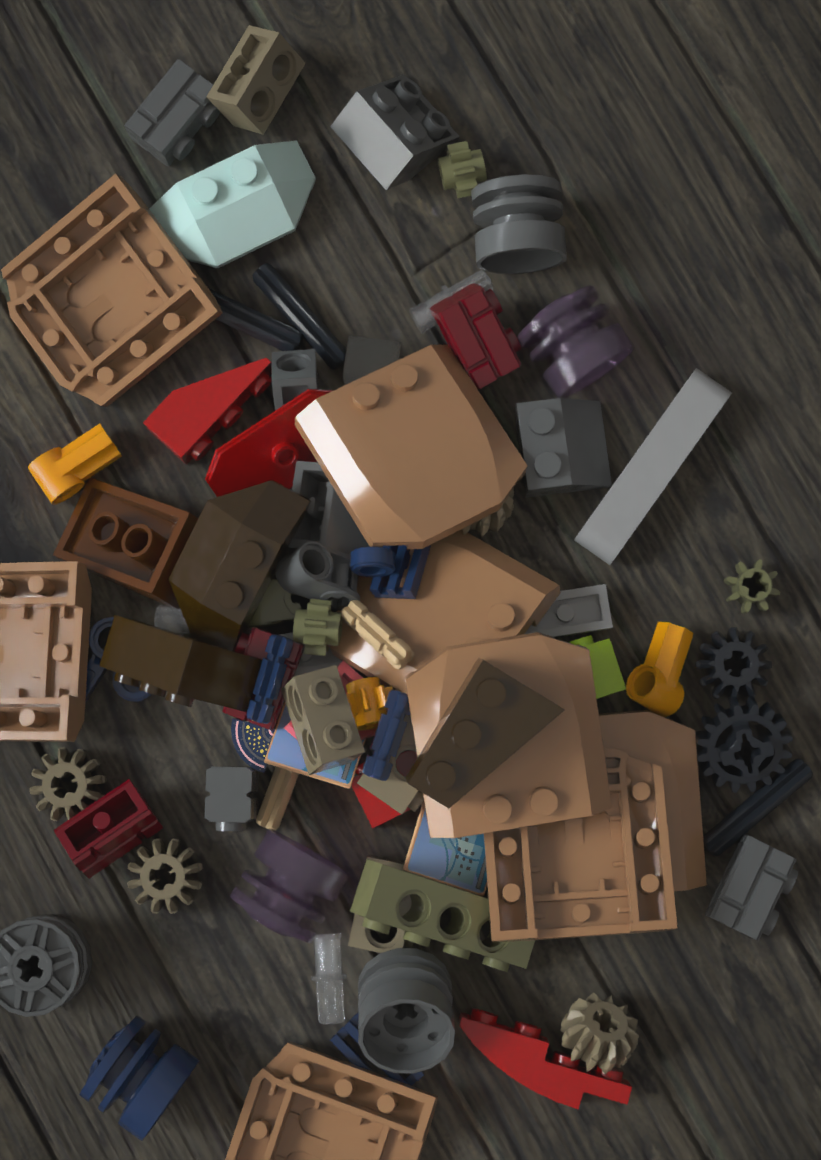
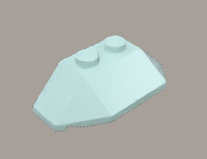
[149,140,316,268]

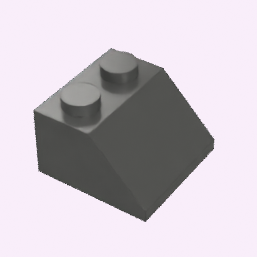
[514,398,612,498]

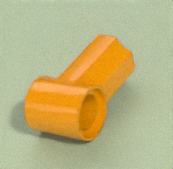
[28,424,122,505]
[626,621,694,717]

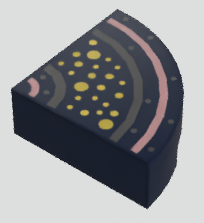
[231,718,275,773]

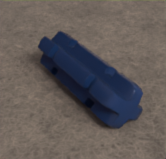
[246,634,293,724]
[363,690,410,781]

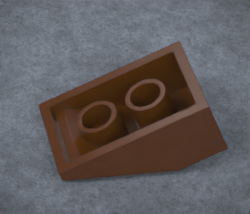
[53,477,198,610]

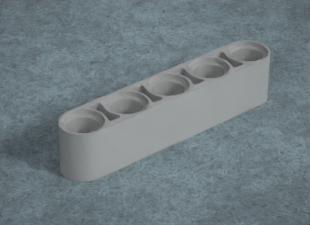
[574,368,732,565]

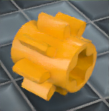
[346,677,393,731]

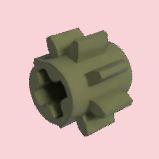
[438,141,487,198]
[723,559,780,614]
[293,599,343,656]

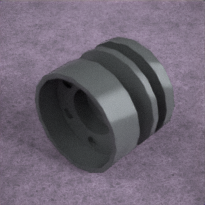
[471,174,567,274]
[0,914,92,1017]
[358,948,455,1073]

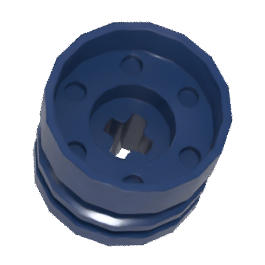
[79,1015,200,1141]

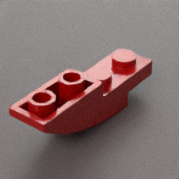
[459,1008,632,1110]

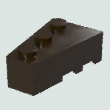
[99,615,262,712]
[405,658,565,809]

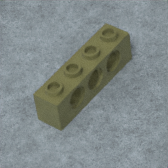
[350,859,535,972]

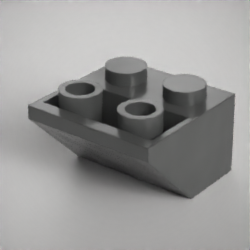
[330,74,460,190]
[287,461,370,554]

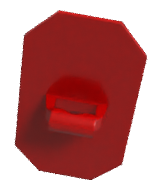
[205,389,333,497]

